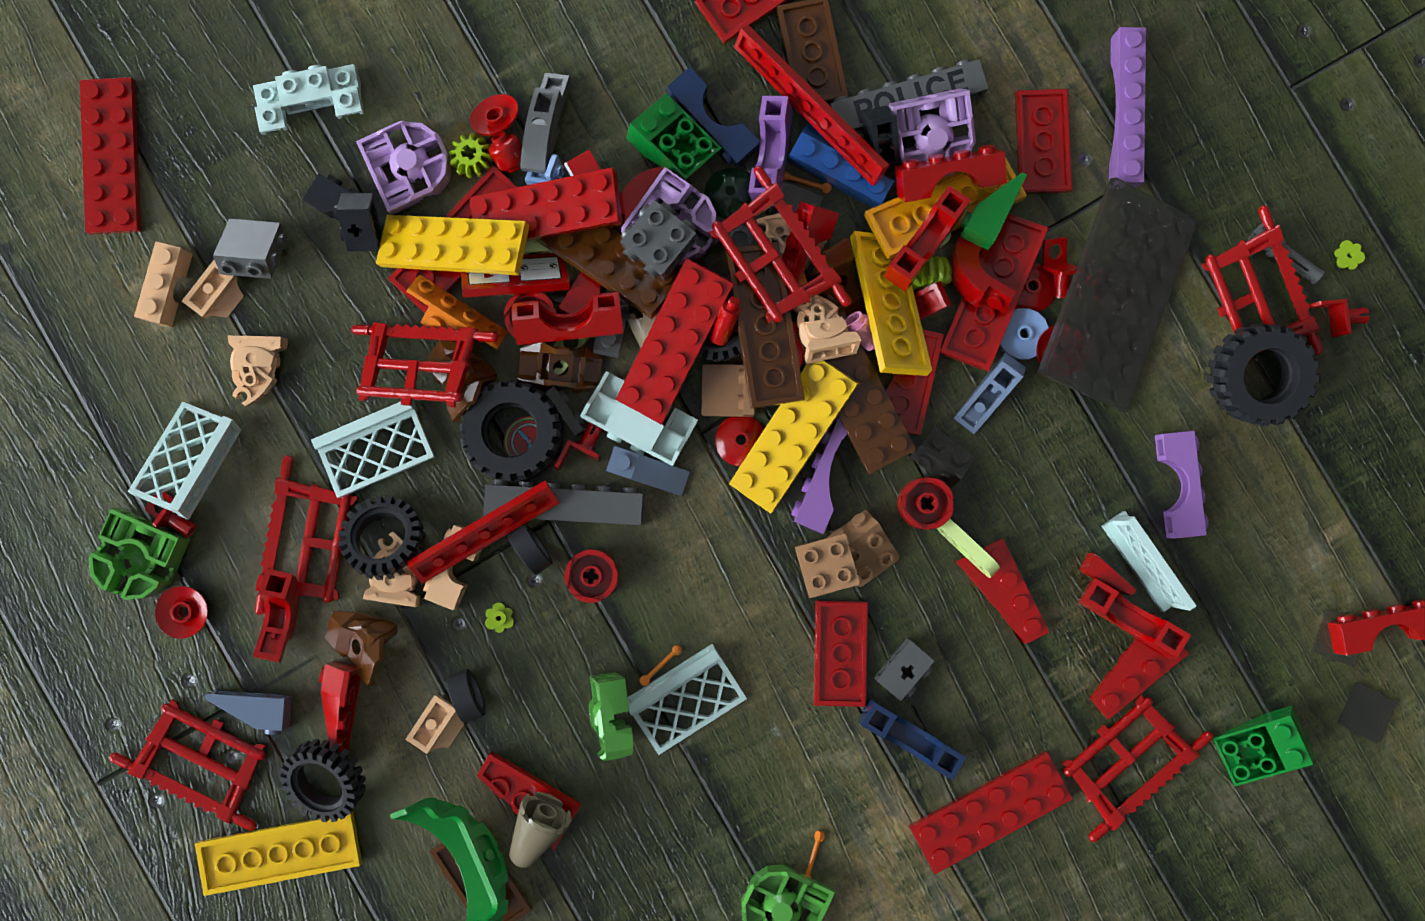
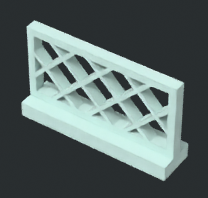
[311,401,435,498]
[128,402,242,520]
[1102,511,1196,612]
[628,644,747,755]

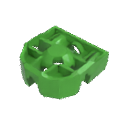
[89,508,191,600]
[589,672,633,761]
[741,864,835,921]

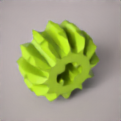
[449,133,493,179]
[912,256,952,290]

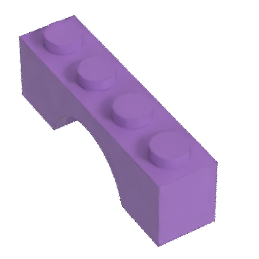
[748,96,793,206]
[1155,431,1209,538]

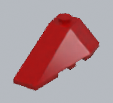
[319,661,361,758]

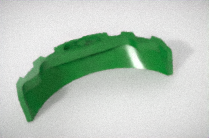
[390,797,509,921]

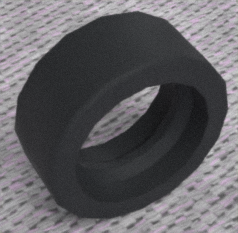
[508,524,553,575]
[447,669,486,723]

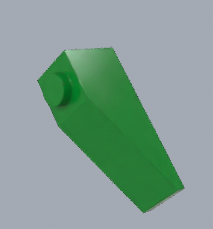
[960,172,1027,250]

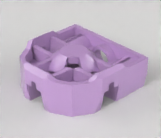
[889,88,976,177]
[356,121,452,215]
[621,167,717,265]

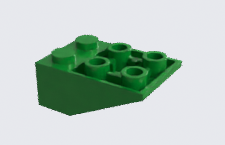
[626,93,721,181]
[1213,705,1314,787]

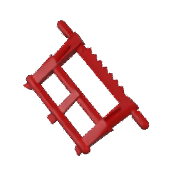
[708,166,851,323]
[1201,205,1323,361]
[351,322,499,408]
[255,455,358,615]
[1062,694,1213,842]
[109,699,266,831]

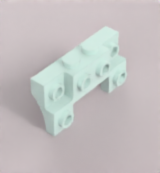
[253,64,364,135]
[580,371,698,466]

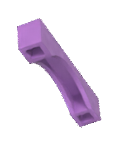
[1109,27,1146,190]
[791,416,847,534]

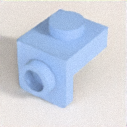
[525,154,564,185]

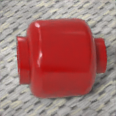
[488,132,522,173]

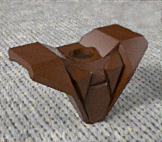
[806,238,867,317]
[426,340,497,422]
[518,342,603,394]
[325,611,398,687]

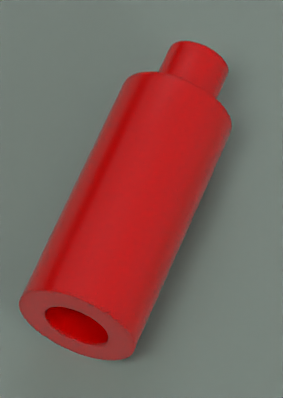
[709,296,741,346]

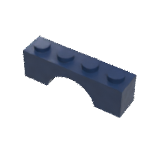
[667,66,760,169]
[858,698,966,780]

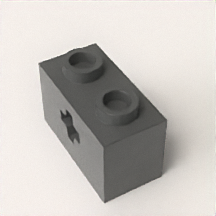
[873,638,934,701]

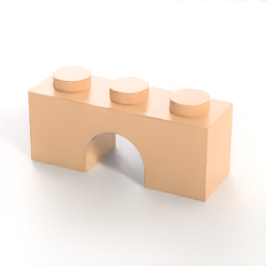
[134,241,193,328]
[423,525,482,610]

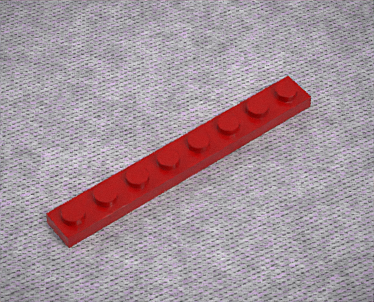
[734,25,889,186]

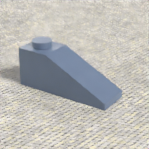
[954,352,1026,434]
[606,446,690,496]
[205,690,293,735]

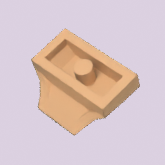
[182,260,244,318]
[405,694,464,754]

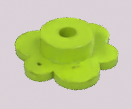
[1334,240,1365,270]
[485,602,514,633]

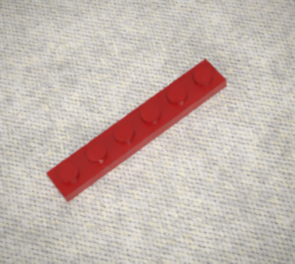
[407,480,560,584]

